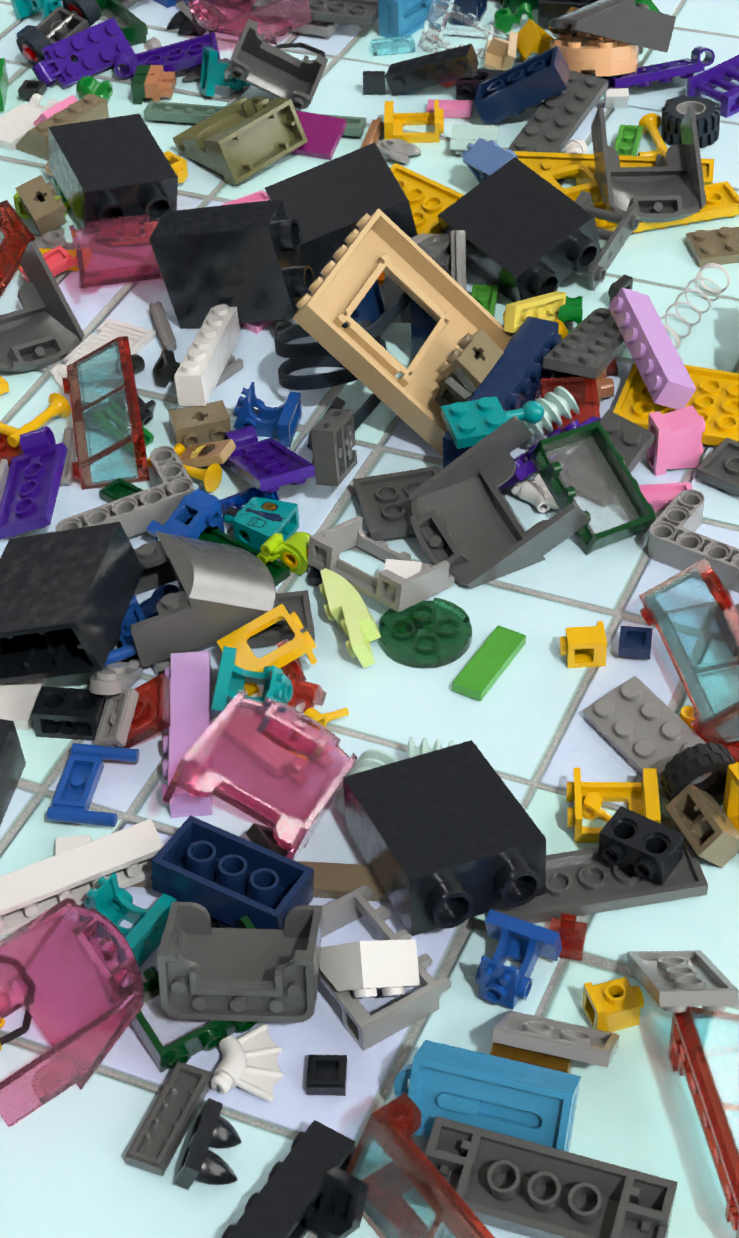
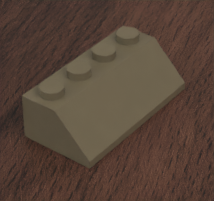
[15,94,109,161]

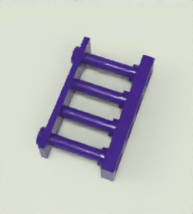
[687,55,739,118]

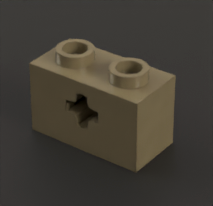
[15,175,67,236]
[441,329,504,388]
[168,400,231,449]
[665,783,739,868]

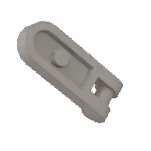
[89,659,143,695]

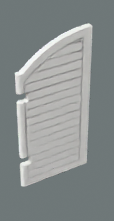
[49,318,157,399]

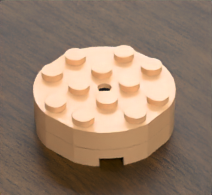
[550,31,639,77]

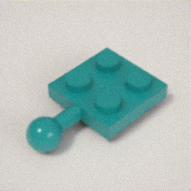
[441,396,544,449]

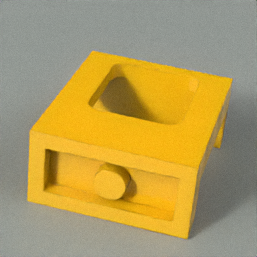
[384,100,444,143]
[538,163,603,203]
[216,603,317,697]
[566,768,661,843]

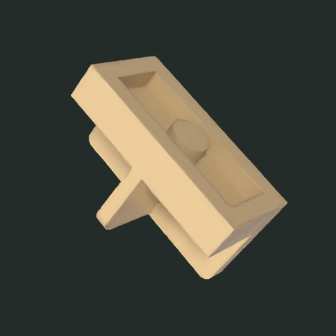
[484,31,518,71]

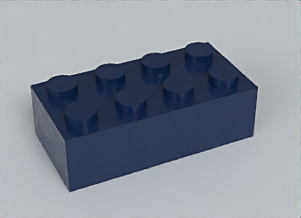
[473,46,570,125]
[151,815,314,930]

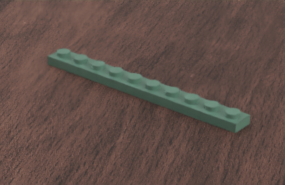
[144,101,367,138]

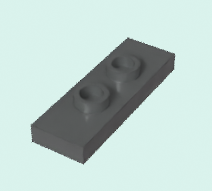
[125,1061,213,1176]

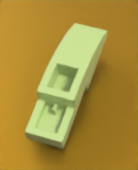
[319,568,381,668]

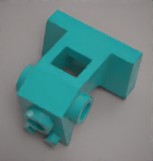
[10,0,62,20]
[199,47,250,97]
[211,646,293,720]
[82,872,176,972]

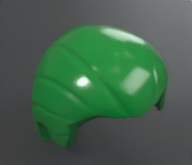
[76,76,113,102]

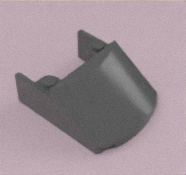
[548,0,676,55]
[591,106,706,223]
[0,241,85,372]
[409,416,591,589]
[129,531,278,667]

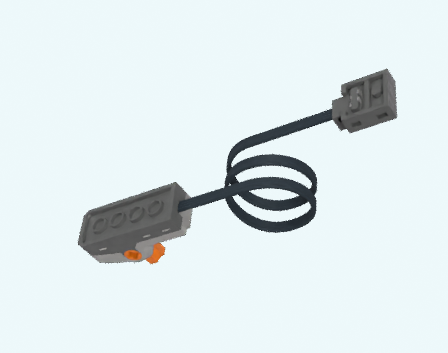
[274,234,451,486]

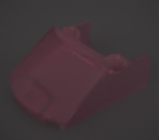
[188,0,312,45]
[69,215,163,289]
[162,690,358,860]
[0,898,144,1127]

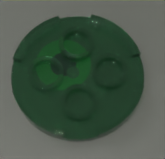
[378,597,472,669]

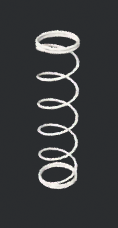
[660,263,730,350]

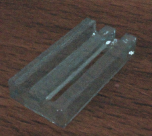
[370,35,416,56]

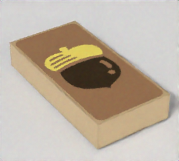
[179,439,236,468]

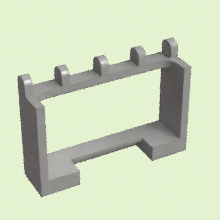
[307,516,455,612]
[282,885,452,1051]

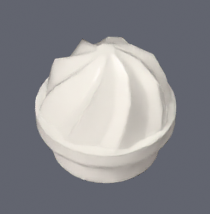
[564,139,588,154]

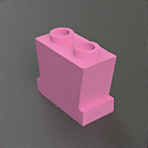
[645,405,705,476]

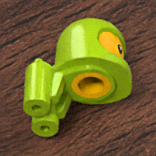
[256,532,312,575]

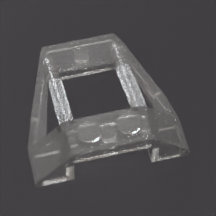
[417,0,508,58]

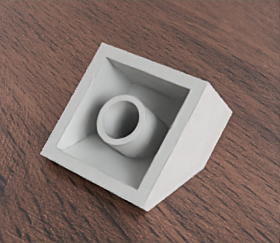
[319,939,420,998]

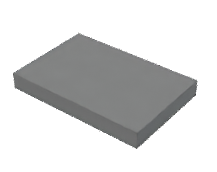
[491,1010,620,1068]

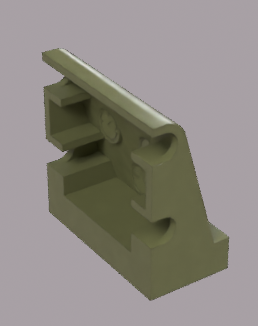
[173,97,308,185]

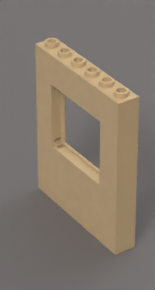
[292,208,514,456]

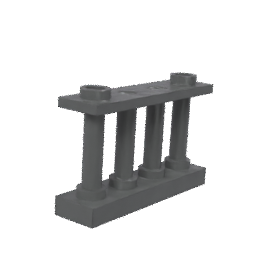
[574,191,639,291]

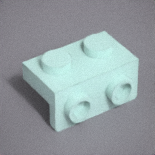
[450,124,498,154]

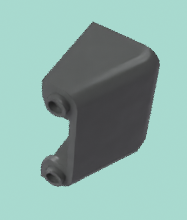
[228,19,329,109]
[157,902,323,1023]

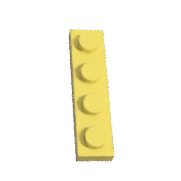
[503,291,566,333]

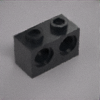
[31,686,106,741]
[598,806,684,886]

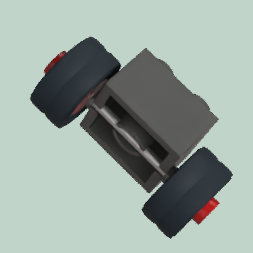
[16,0,101,66]

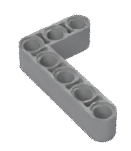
[55,446,195,538]
[647,489,739,593]

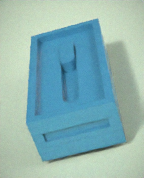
[378,0,450,42]
[394,1040,581,1152]

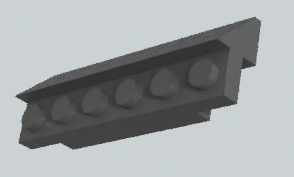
[414,1116,678,1238]

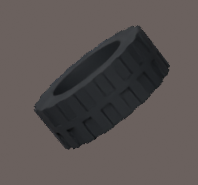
[660,742,736,806]

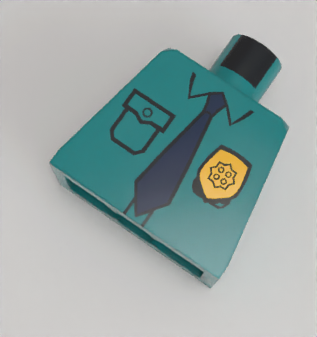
[224,497,300,551]

